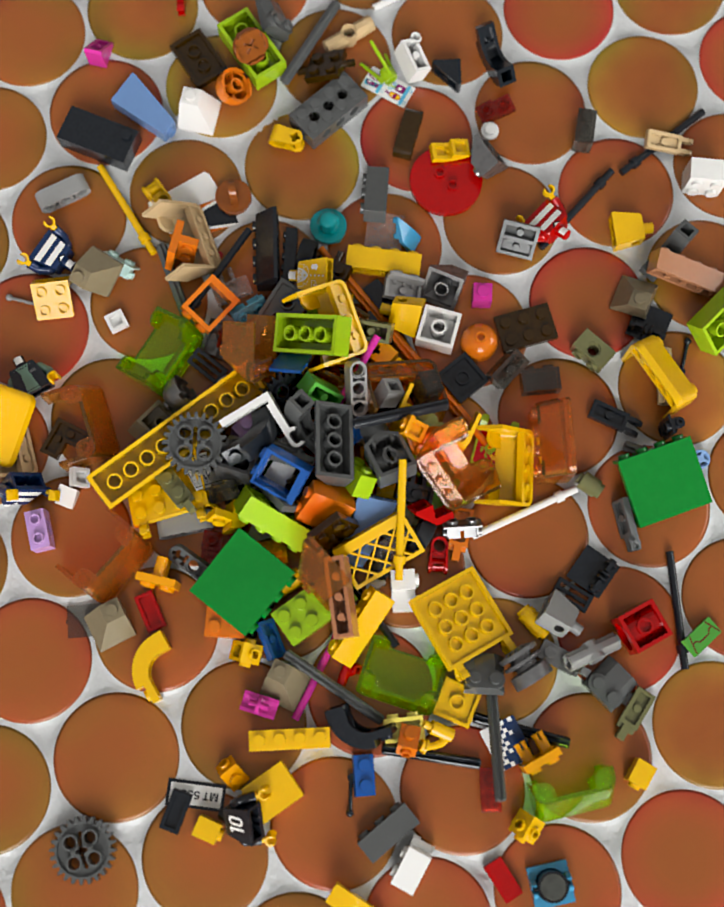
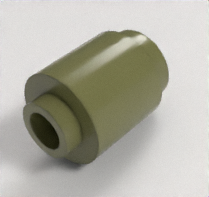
[575,471,605,498]

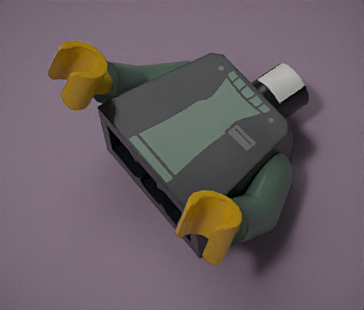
[8,356,62,398]

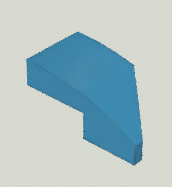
[393,217,422,252]

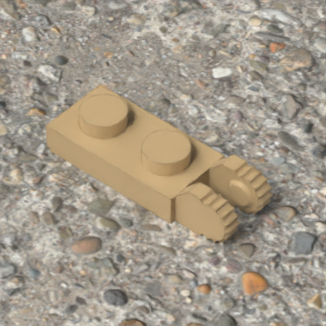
[644,129,694,157]

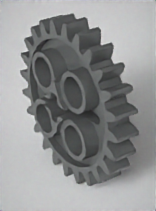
[162,412,227,476]
[49,815,118,885]

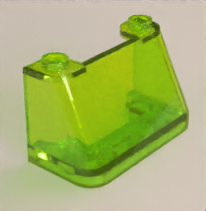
[115,306,204,397]
[356,634,447,715]
[526,764,616,822]

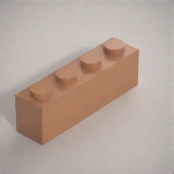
[646,247,724,298]
[323,555,359,640]

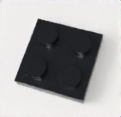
[436,352,489,405]

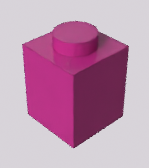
[471,283,492,308]

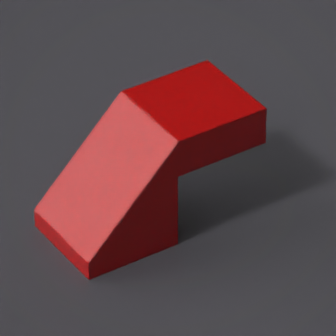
[407,499,454,526]

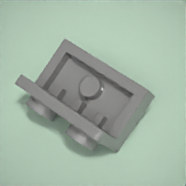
[382,270,426,300]

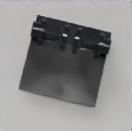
[625,306,673,341]
[566,545,620,599]

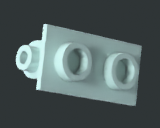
[103,249,140,280]

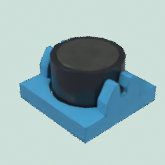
[526,859,576,907]

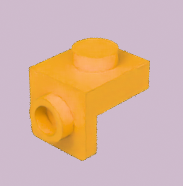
[398,414,429,444]
[216,755,250,792]

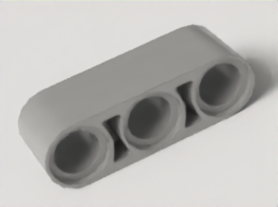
[35,173,91,214]
[344,358,368,417]
[156,509,215,540]

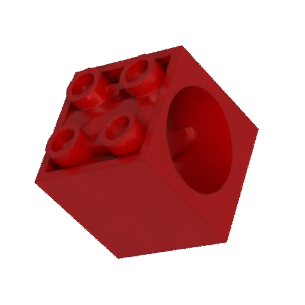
[610,599,673,655]

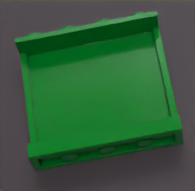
[612,434,712,528]
[189,528,297,636]

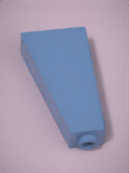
[111,72,177,142]
[347,495,397,568]

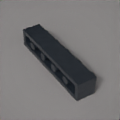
[280,227,298,285]

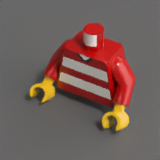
[516,184,571,244]

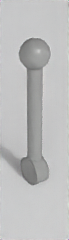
[6,294,34,306]

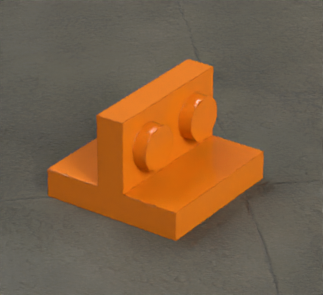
[164,219,199,271]

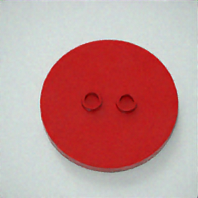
[409,149,483,216]

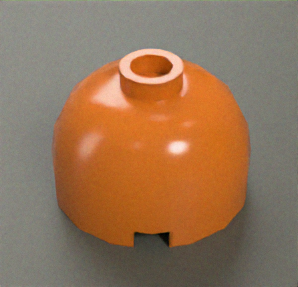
[215,67,252,106]
[460,323,498,362]

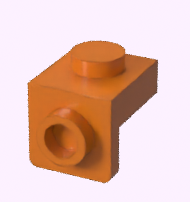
[395,723,421,758]

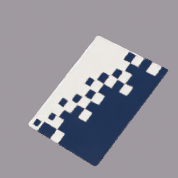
[480,715,534,771]

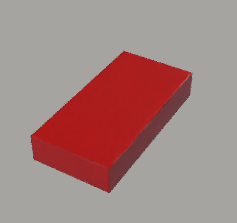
[133,589,168,634]
[483,856,523,904]

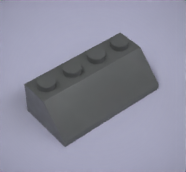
[314,400,354,487]

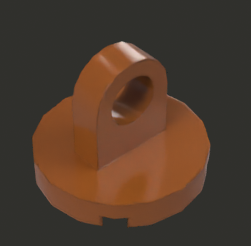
[232,27,269,65]
[215,179,252,215]

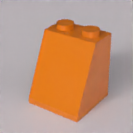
[294,480,356,527]

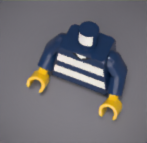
[16,216,77,275]
[0,472,60,507]

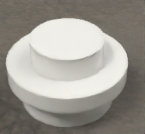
[481,122,499,140]

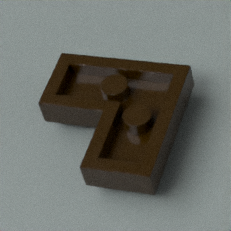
[40,417,93,460]

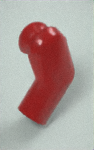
[337,662,362,686]

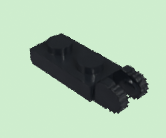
[587,399,643,438]

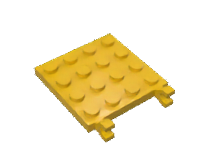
[128,447,210,539]
[408,566,517,683]

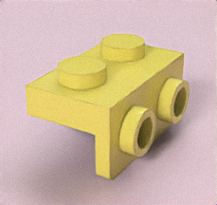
[383,711,425,744]

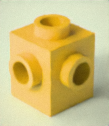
[229,638,263,668]
[508,808,545,845]

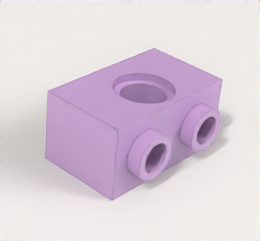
[24,508,56,553]

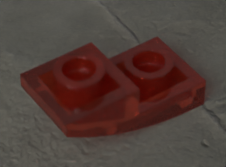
[475,93,516,124]
[198,530,224,568]
[479,767,502,813]

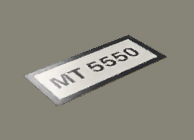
[165,778,226,812]

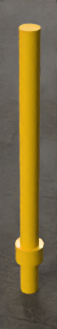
[97,164,157,255]
[393,459,407,580]

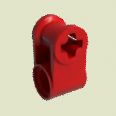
[427,536,449,575]

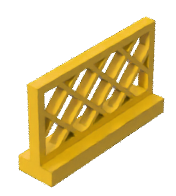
[332,511,425,590]

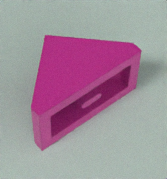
[84,39,114,68]

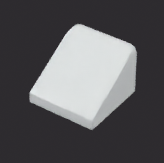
[55,484,80,510]
[366,580,386,590]

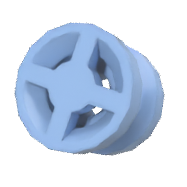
[696,450,710,469]

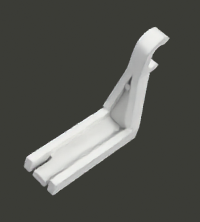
[219,391,305,447]

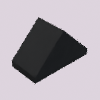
[431,59,461,94]

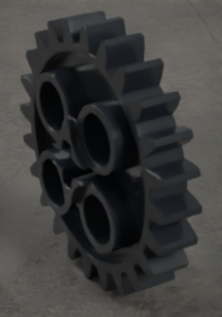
[256,372,314,427]

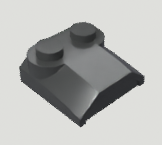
[255,0,293,43]
[464,653,505,696]
[581,655,638,712]

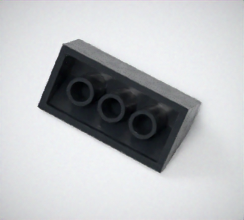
[252,206,280,291]

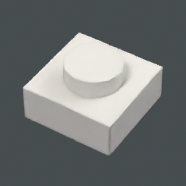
[104,308,130,335]
[69,466,90,489]

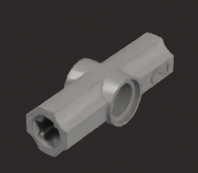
[562,632,622,672]

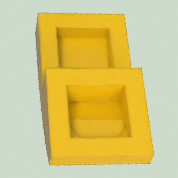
[429,139,471,163]

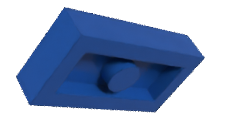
[256,618,286,662]
[352,754,376,797]

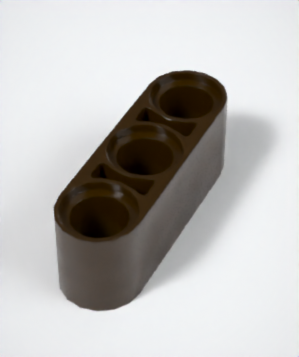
[392,108,424,161]

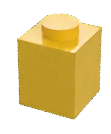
[624,757,657,791]
[191,814,225,845]

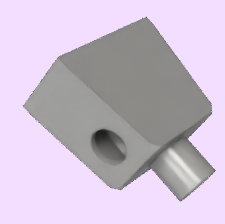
[534,589,584,637]

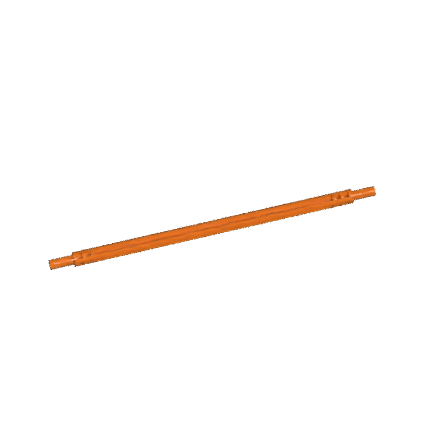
[318,246,488,447]

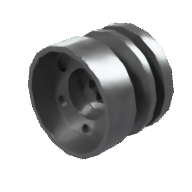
[499,641,553,692]

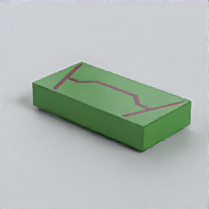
[681,616,722,657]

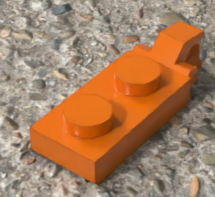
[448,506,474,562]

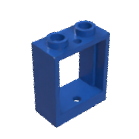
[250,443,314,506]

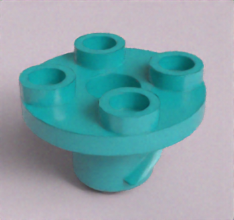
[310,208,347,244]

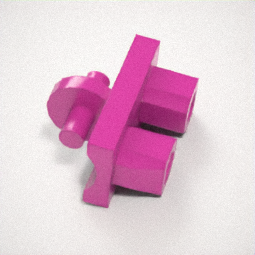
[239,690,280,720]

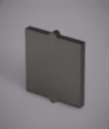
[66,603,102,639]

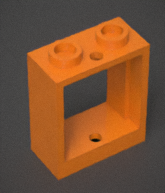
[180,274,240,335]

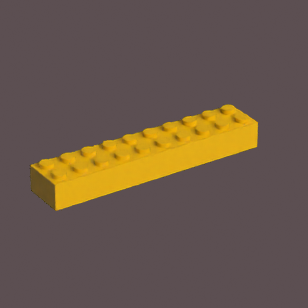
[86,362,265,509]

